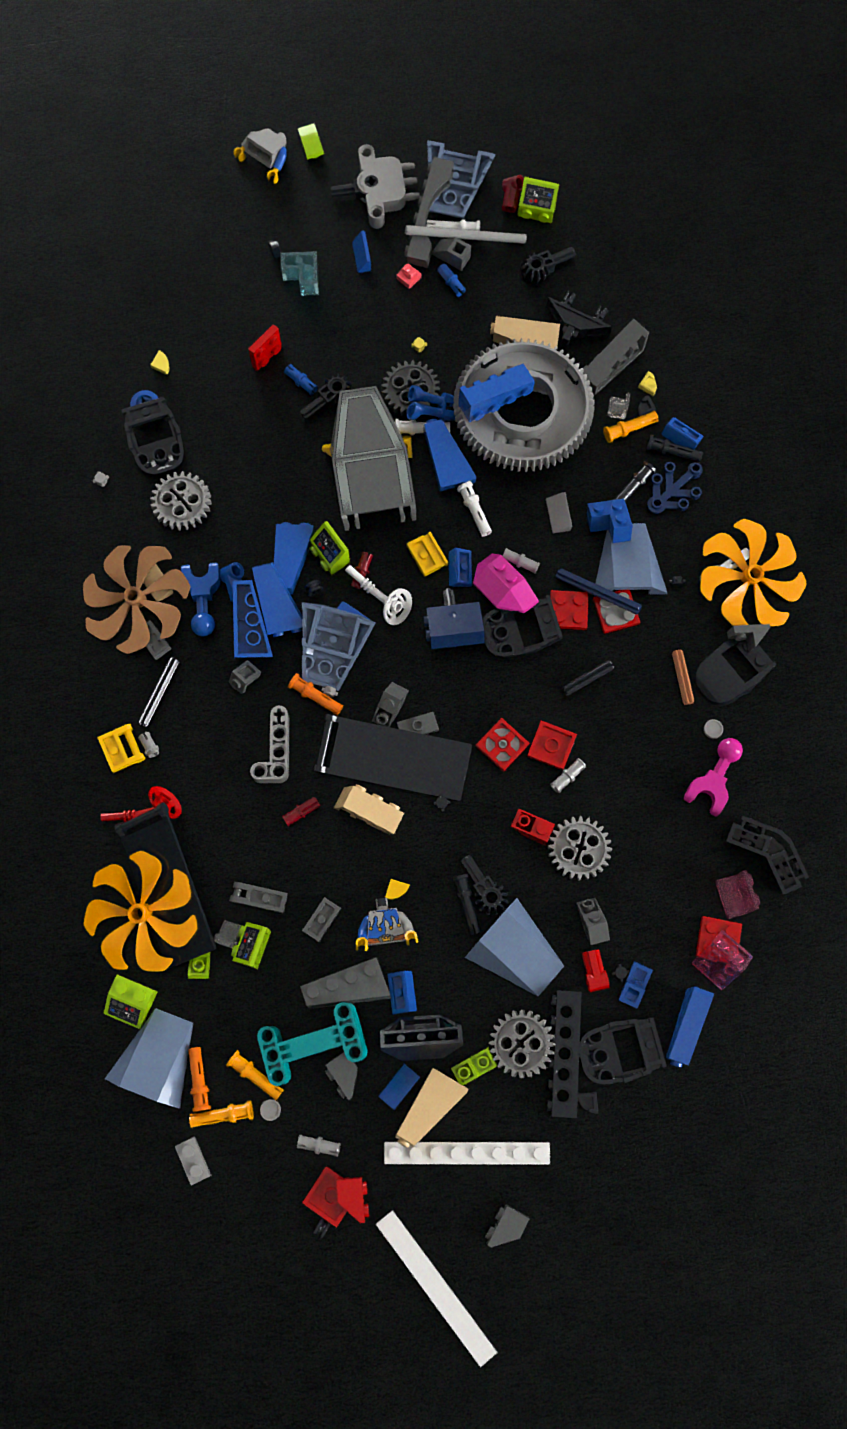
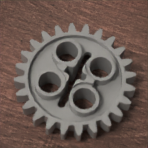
[150,471,212,530]
[548,816,612,881]
[489,1010,556,1078]

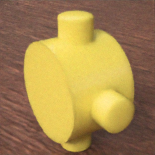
[411,337,427,352]

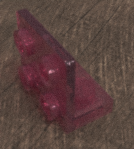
[715,870,760,919]
[692,930,753,990]

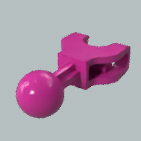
[684,738,743,817]

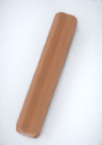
[672,650,694,705]

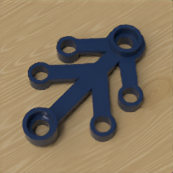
[647,462,703,514]

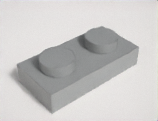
[175,1137,211,1185]

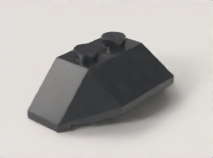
[380,1015,463,1061]

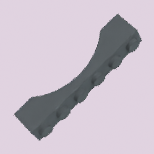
[405,157,454,268]

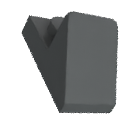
[727,624,771,652]

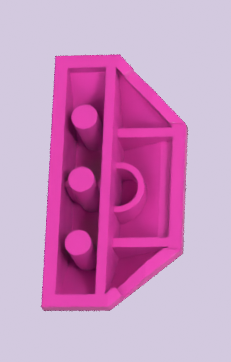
[473,554,539,613]

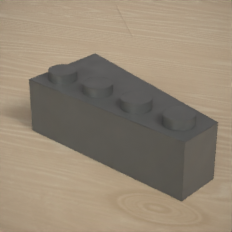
[583,319,649,396]
[300,957,392,1009]

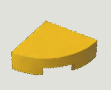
[385,879,410,899]

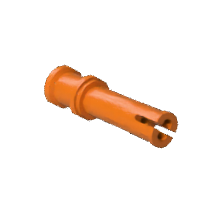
[288,673,343,716]
[188,1047,211,1112]

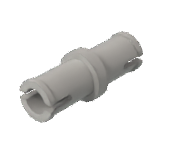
[503,548,540,574]
[550,758,586,793]
[297,1135,340,1157]

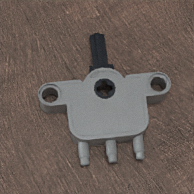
[330,144,420,229]

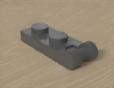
[229,882,288,913]

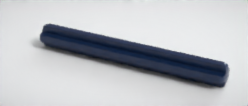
[556,569,642,615]

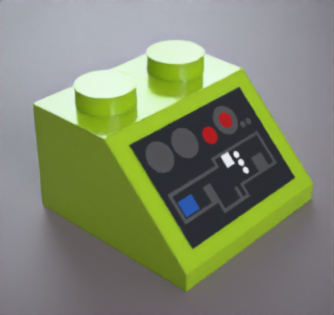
[518,177,559,223]
[309,521,350,575]
[231,922,271,969]
[104,975,158,1029]

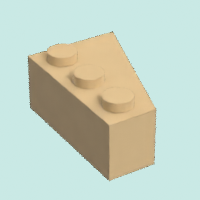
[334,784,404,834]

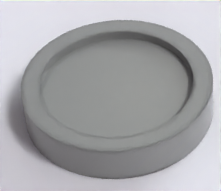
[704,719,723,739]
[260,1099,281,1121]

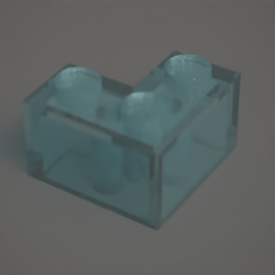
[281,252,319,295]

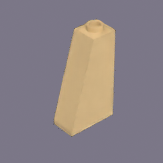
[490,316,560,349]
[395,1068,469,1148]

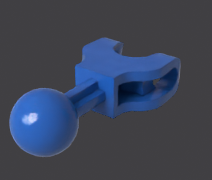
[181,562,221,636]

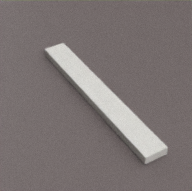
[376,1210,497,1367]

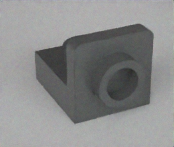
[229,660,261,694]

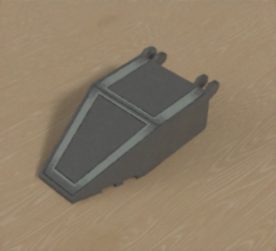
[330,386,416,531]

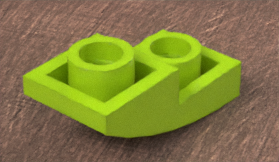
[298,124,324,159]
[188,952,210,979]
[451,1047,498,1085]

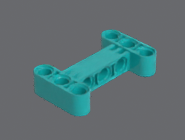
[257,1002,368,1086]

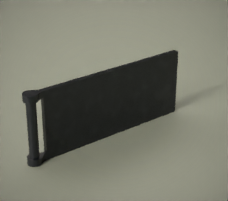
[313,714,472,801]
[115,802,216,969]

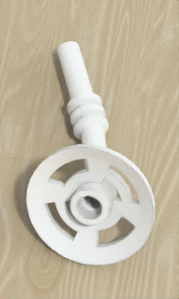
[345,565,412,625]

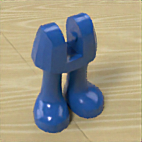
[407,385,456,422]

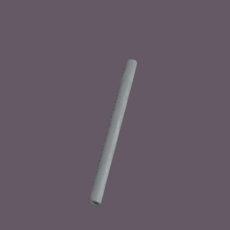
[405,225,527,244]

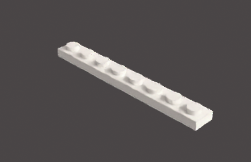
[384,1142,550,1164]

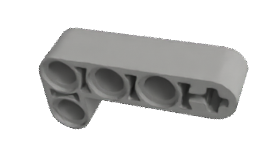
[250,706,289,783]

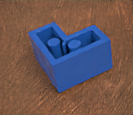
[587,499,633,543]

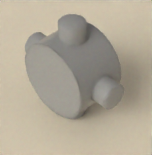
[93,471,109,487]
[321,686,338,697]

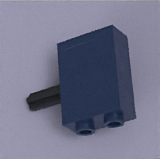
[423,588,484,649]

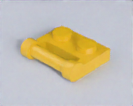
[97,724,145,773]

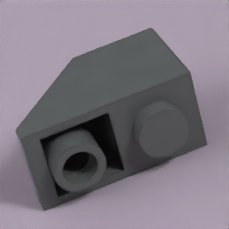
[432,238,471,271]
[372,682,409,727]
[577,898,610,945]
[325,1052,358,1100]
[485,1204,529,1247]

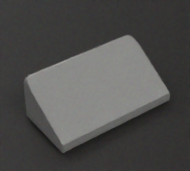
[546,492,572,533]

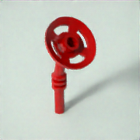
[101,786,182,822]

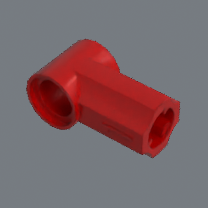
[582,950,610,992]

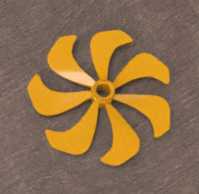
[700,519,806,626]
[84,851,197,971]

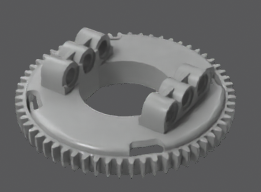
[453,338,594,472]

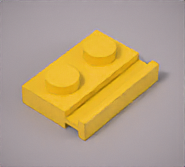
[407,532,448,577]

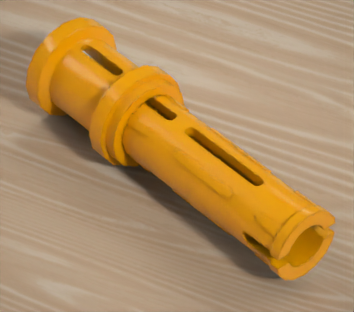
[603,411,658,443]
[226,1050,284,1101]
[189,1100,253,1128]

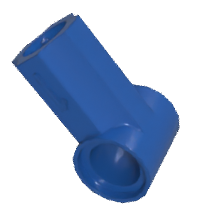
[219,562,244,602]

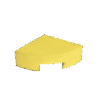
[151,351,169,375]
[638,371,657,396]

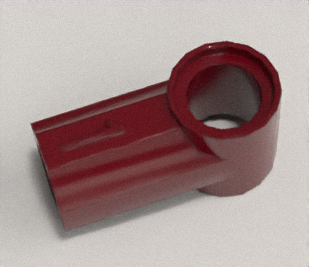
[502,175,524,213]

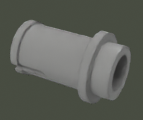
[138,732,159,758]

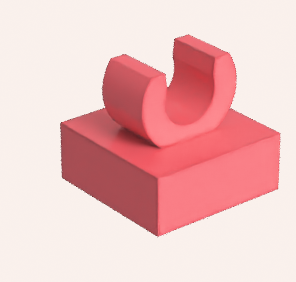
[396,263,421,289]

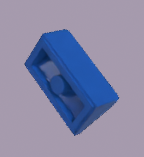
[352,230,371,273]
[662,417,704,449]
[449,548,472,587]
[388,971,417,1014]
[379,1064,420,1110]

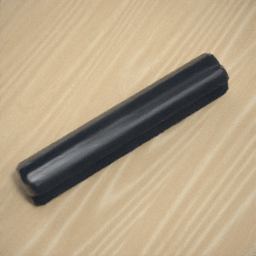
[562,660,614,695]

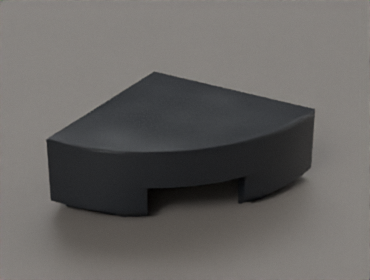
[267,239,281,258]
[638,395,656,417]
[577,1092,598,1113]

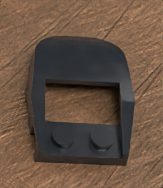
[122,397,184,475]
[483,595,563,658]
[694,639,776,706]
[579,1018,667,1084]

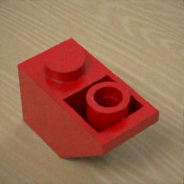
[511,809,555,846]
[336,1177,369,1223]

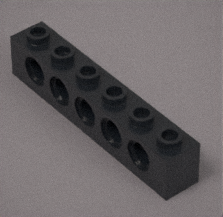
[547,990,582,1118]

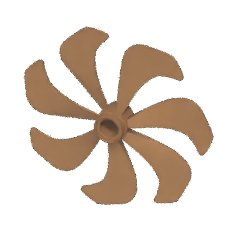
[83,546,190,654]

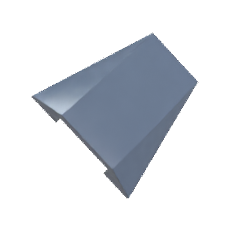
[427,140,495,218]
[595,523,667,594]
[302,602,375,691]
[465,898,564,996]
[105,1008,193,1109]

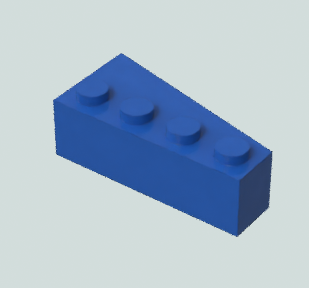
[458,363,535,423]
[233,580,273,658]

